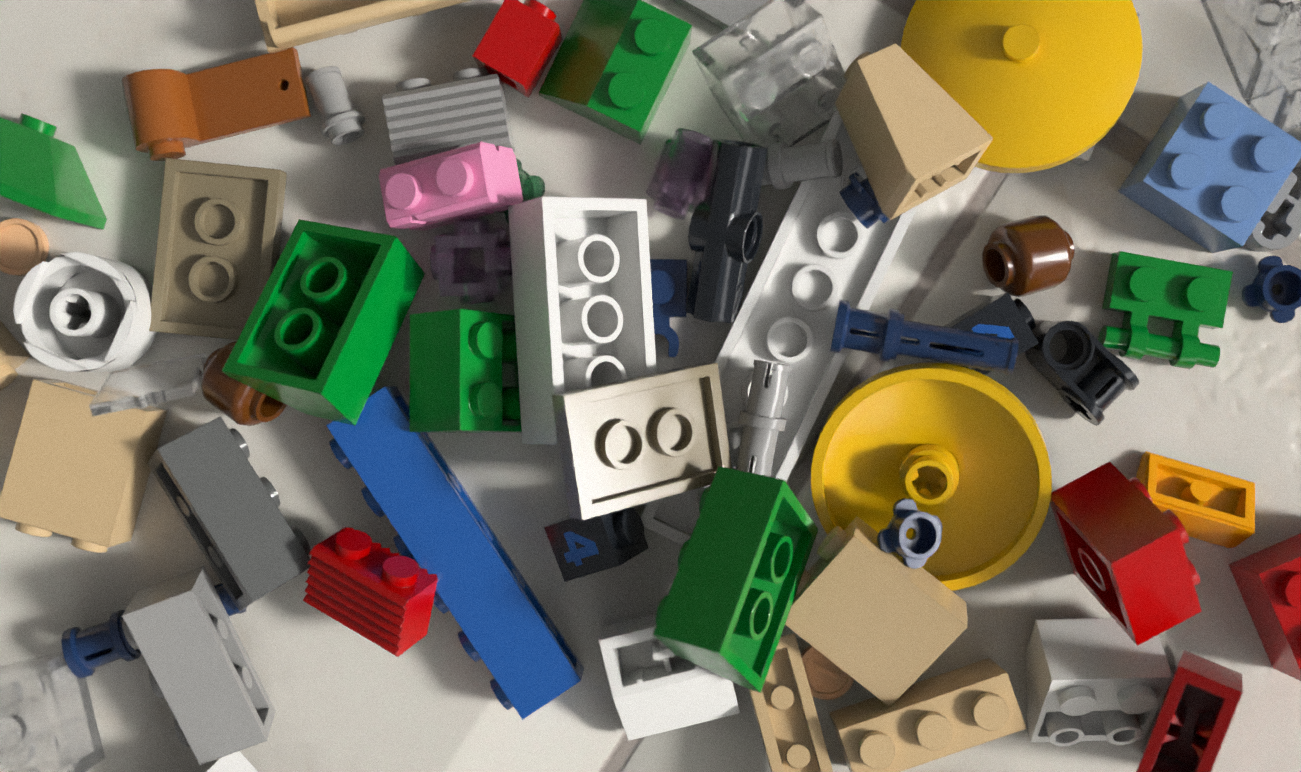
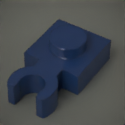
[650,259,687,358]

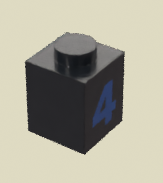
[943,293,1039,375]
[544,506,649,582]

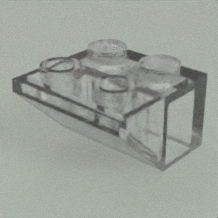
[692,0,847,150]

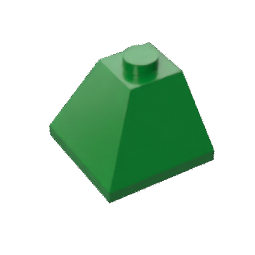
[0,113,107,230]

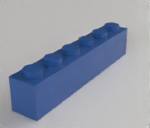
[326,386,584,720]

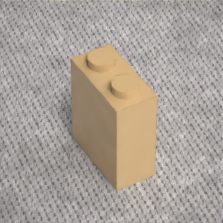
[0,380,168,553]
[785,516,968,707]

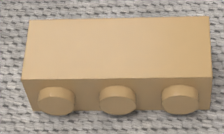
[829,658,1026,772]

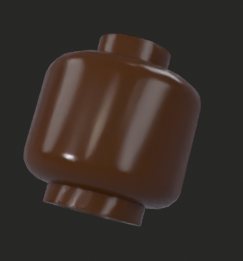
[982,215,1075,297]
[201,341,287,426]

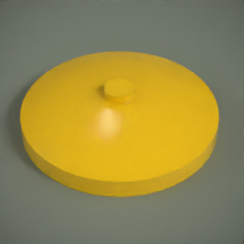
[901,0,1143,173]
[811,362,1052,591]

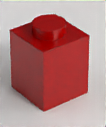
[473,0,563,98]

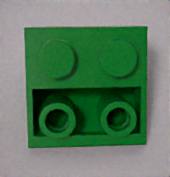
[409,309,522,433]

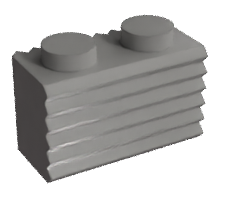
[382,68,515,165]

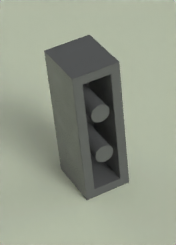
[147,416,311,612]

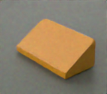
[1136,451,1255,548]

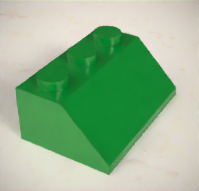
[222,219,425,426]
[653,466,819,693]

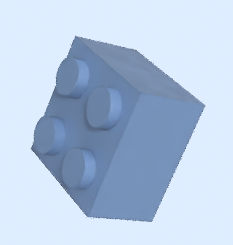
[1118,81,1301,253]

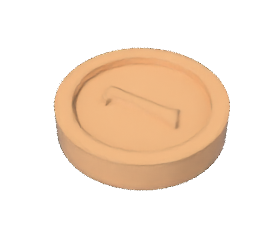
[0,218,49,276]
[801,645,854,700]

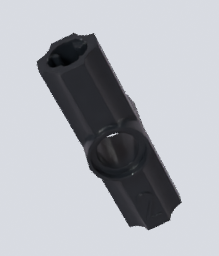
[686,139,768,323]

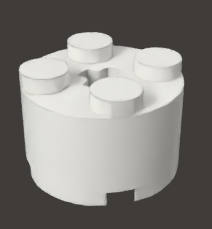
[13,252,157,372]

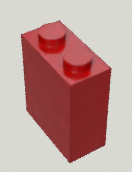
[1136,650,1243,772]

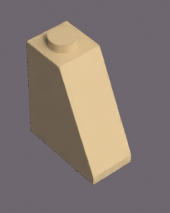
[835,43,994,220]

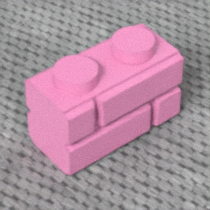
[378,142,523,231]

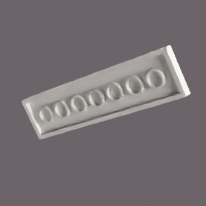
[640,107,919,545]

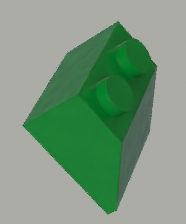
[538,0,692,145]

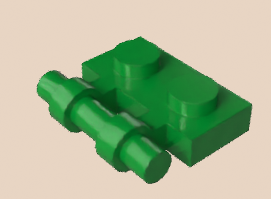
[1098,251,1233,369]

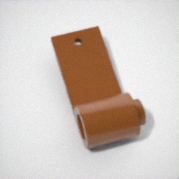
[121,47,311,161]

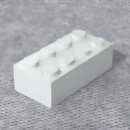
[508,197,657,445]

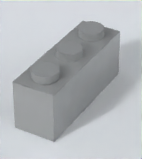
[122,566,275,765]

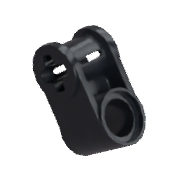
[1025,320,1139,426]

